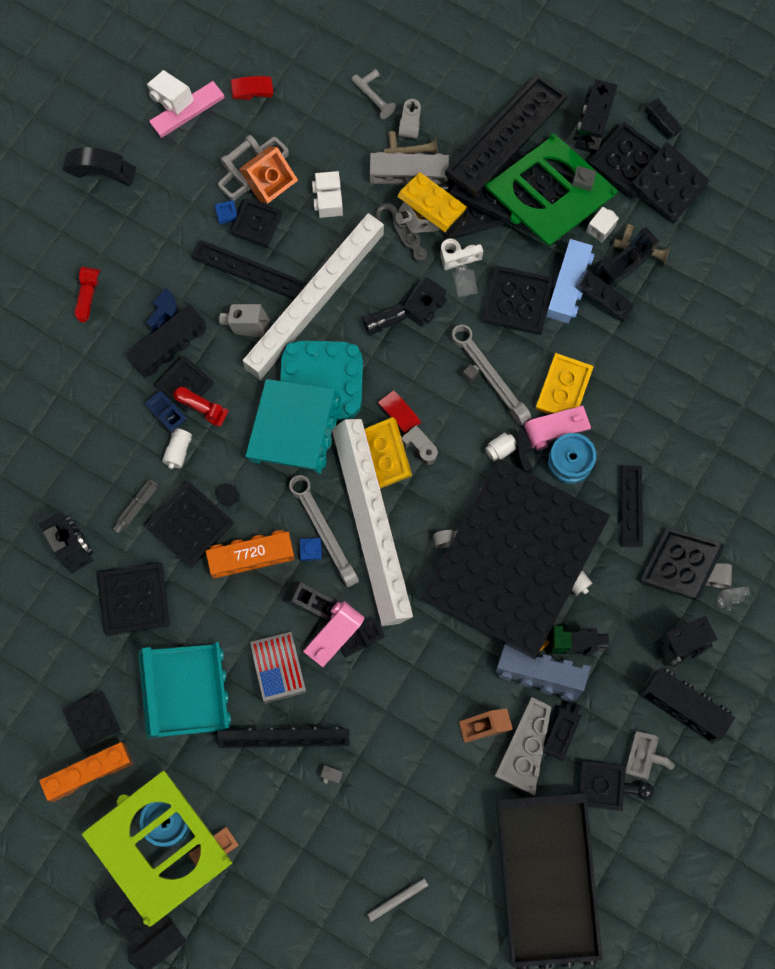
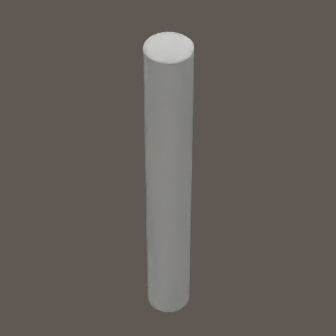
[367,878,429,922]

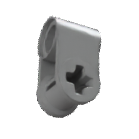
[398,99,421,139]
[706,563,732,588]

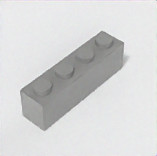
[370,152,449,185]

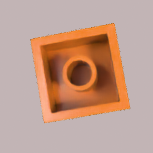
[239,147,298,203]

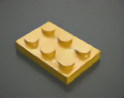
[397,172,467,232]
[535,353,594,414]
[364,417,412,489]

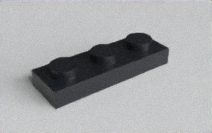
[575,270,634,322]

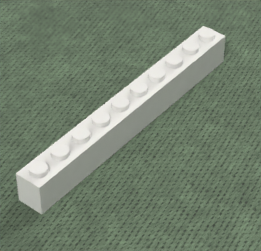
[243,213,384,380]
[332,419,413,626]

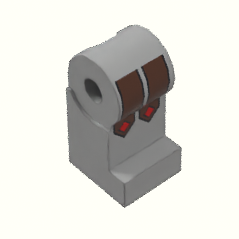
[401,425,438,465]

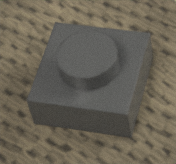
[572,166,597,191]

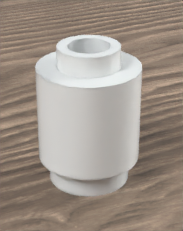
[485,433,517,462]

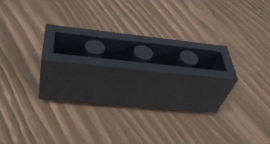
[126,304,207,378]

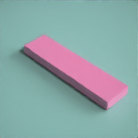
[149,81,224,138]

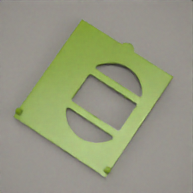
[82,770,232,927]

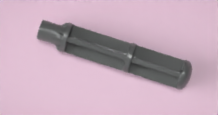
[112,479,159,535]

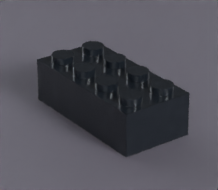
[639,668,735,744]

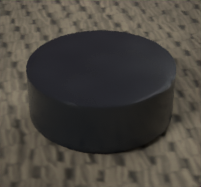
[217,484,239,506]

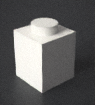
[586,207,619,243]

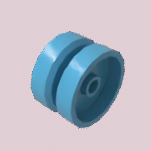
[548,433,596,484]
[139,802,191,847]

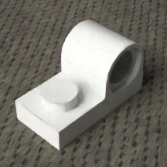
[440,239,483,270]

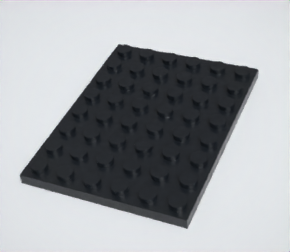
[421,459,610,660]

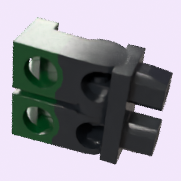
[548,626,609,656]

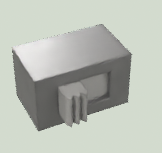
[462,365,479,385]
[320,765,343,784]

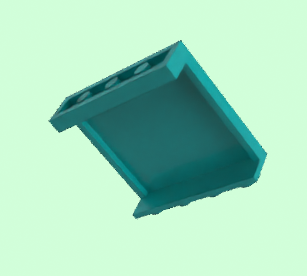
[245,379,341,474]
[138,642,231,739]

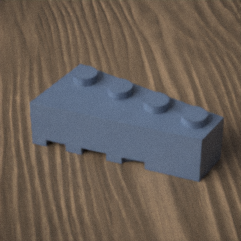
[495,644,591,702]

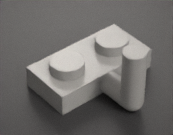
[625,731,675,780]

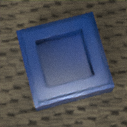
[214,200,238,225]

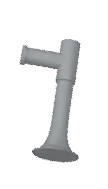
[352,69,396,119]

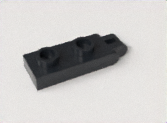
[543,701,582,761]

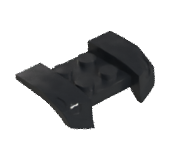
[95,882,187,969]

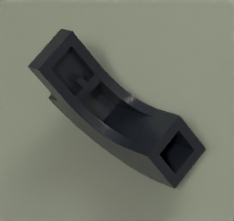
[63,147,136,186]
[595,227,659,287]

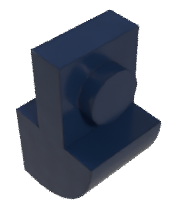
[146,288,178,333]
[145,391,187,433]

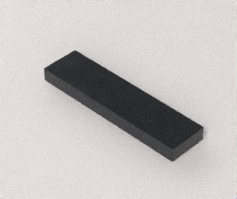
[620,465,643,548]

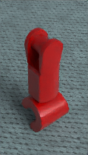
[75,266,101,322]
[173,387,229,427]

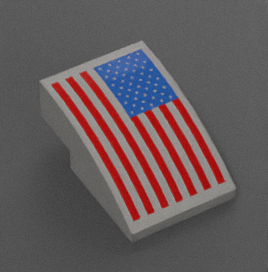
[250,631,307,703]

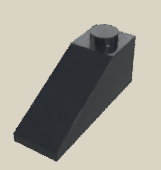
[282,582,338,622]

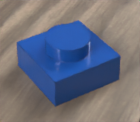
[300,538,322,561]

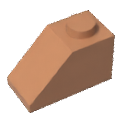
[459,708,513,743]

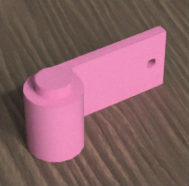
[524,406,591,451]
[303,601,364,667]

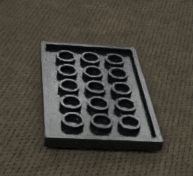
[450,151,575,245]

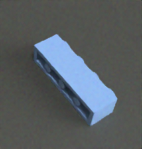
[546,239,594,324]

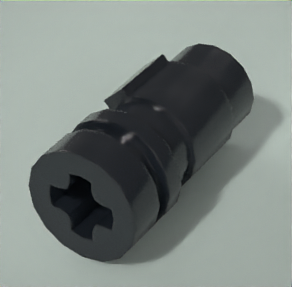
[644,98,682,139]
[362,305,406,336]

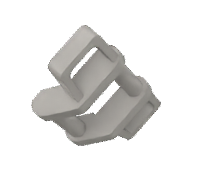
[218,135,289,201]

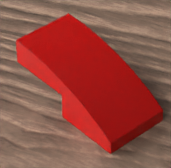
[230,76,274,100]
[378,390,421,434]

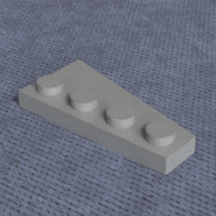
[495,697,551,796]

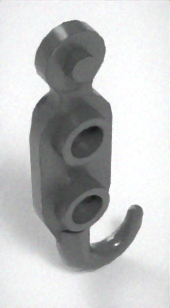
[376,203,427,262]

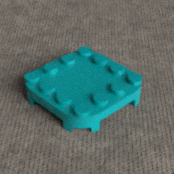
[281,341,363,422]

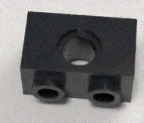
[403,277,447,327]

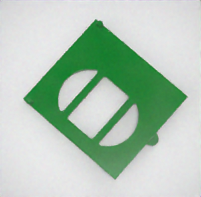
[485,133,619,247]

